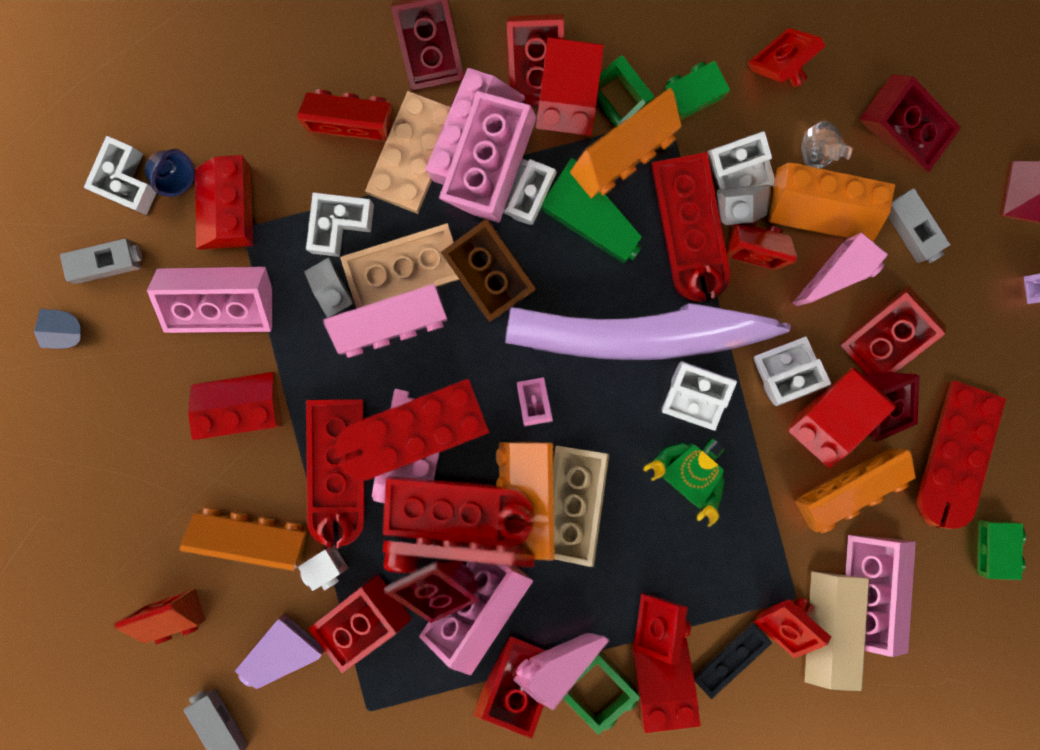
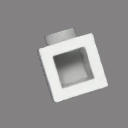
[298,545,349,591]

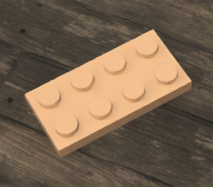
[365,91,451,214]
[340,223,459,309]

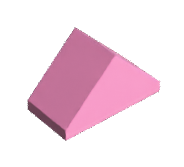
[517,377,553,426]

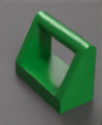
[596,55,655,127]

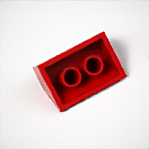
[297,89,393,141]
[195,155,253,250]
[188,372,283,440]

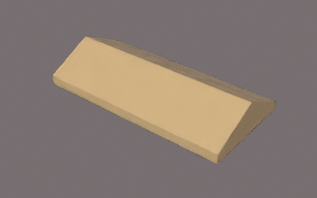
[553,446,609,567]
[804,571,869,691]

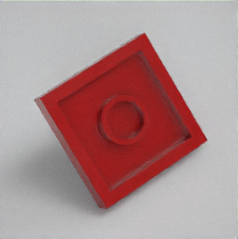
[748,28,825,87]
[634,594,691,665]
[753,598,832,659]

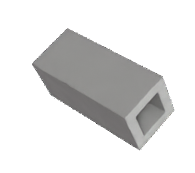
[888,188,950,263]
[60,238,142,284]
[183,688,248,750]

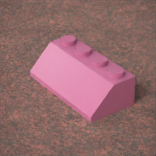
[425,68,525,185]
[439,91,536,223]
[147,267,272,333]
[323,284,448,358]
[846,535,916,657]
[419,561,533,675]

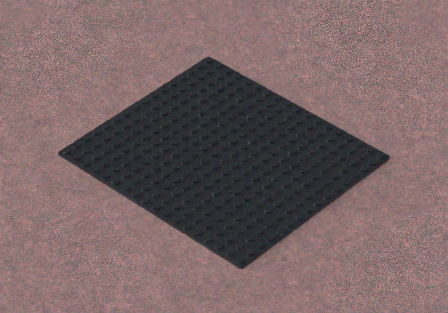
[246,133,796,711]

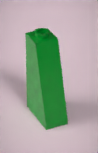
[540,158,642,264]

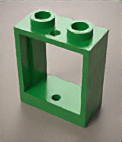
[562,651,640,735]

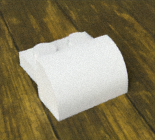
[707,131,775,190]
[503,159,557,225]
[753,337,831,406]
[662,361,737,431]

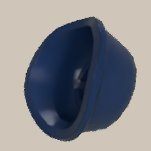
[145,149,195,197]

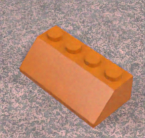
[570,88,682,199]
[767,162,895,242]
[496,441,555,560]
[794,447,915,533]
[179,507,309,571]

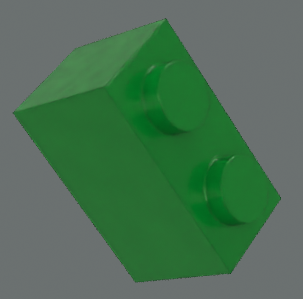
[662,61,730,120]
[977,520,1026,580]

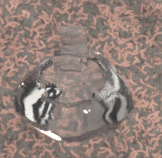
[801,121,853,169]

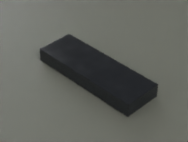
[693,621,772,699]

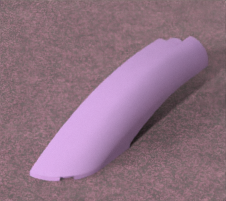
[505,303,791,360]

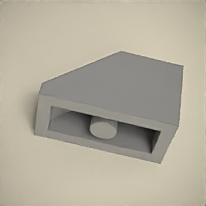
[716,185,771,225]
[304,258,356,318]

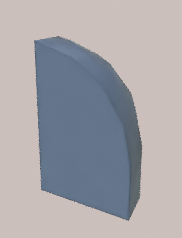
[34,309,81,349]

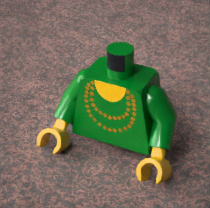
[643,439,725,527]

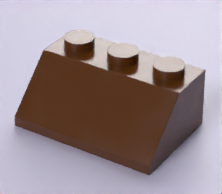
[440,219,539,322]

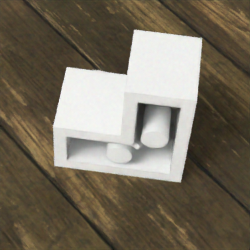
[84,136,156,215]
[306,193,374,257]

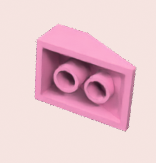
[793,233,888,306]
[513,633,609,710]

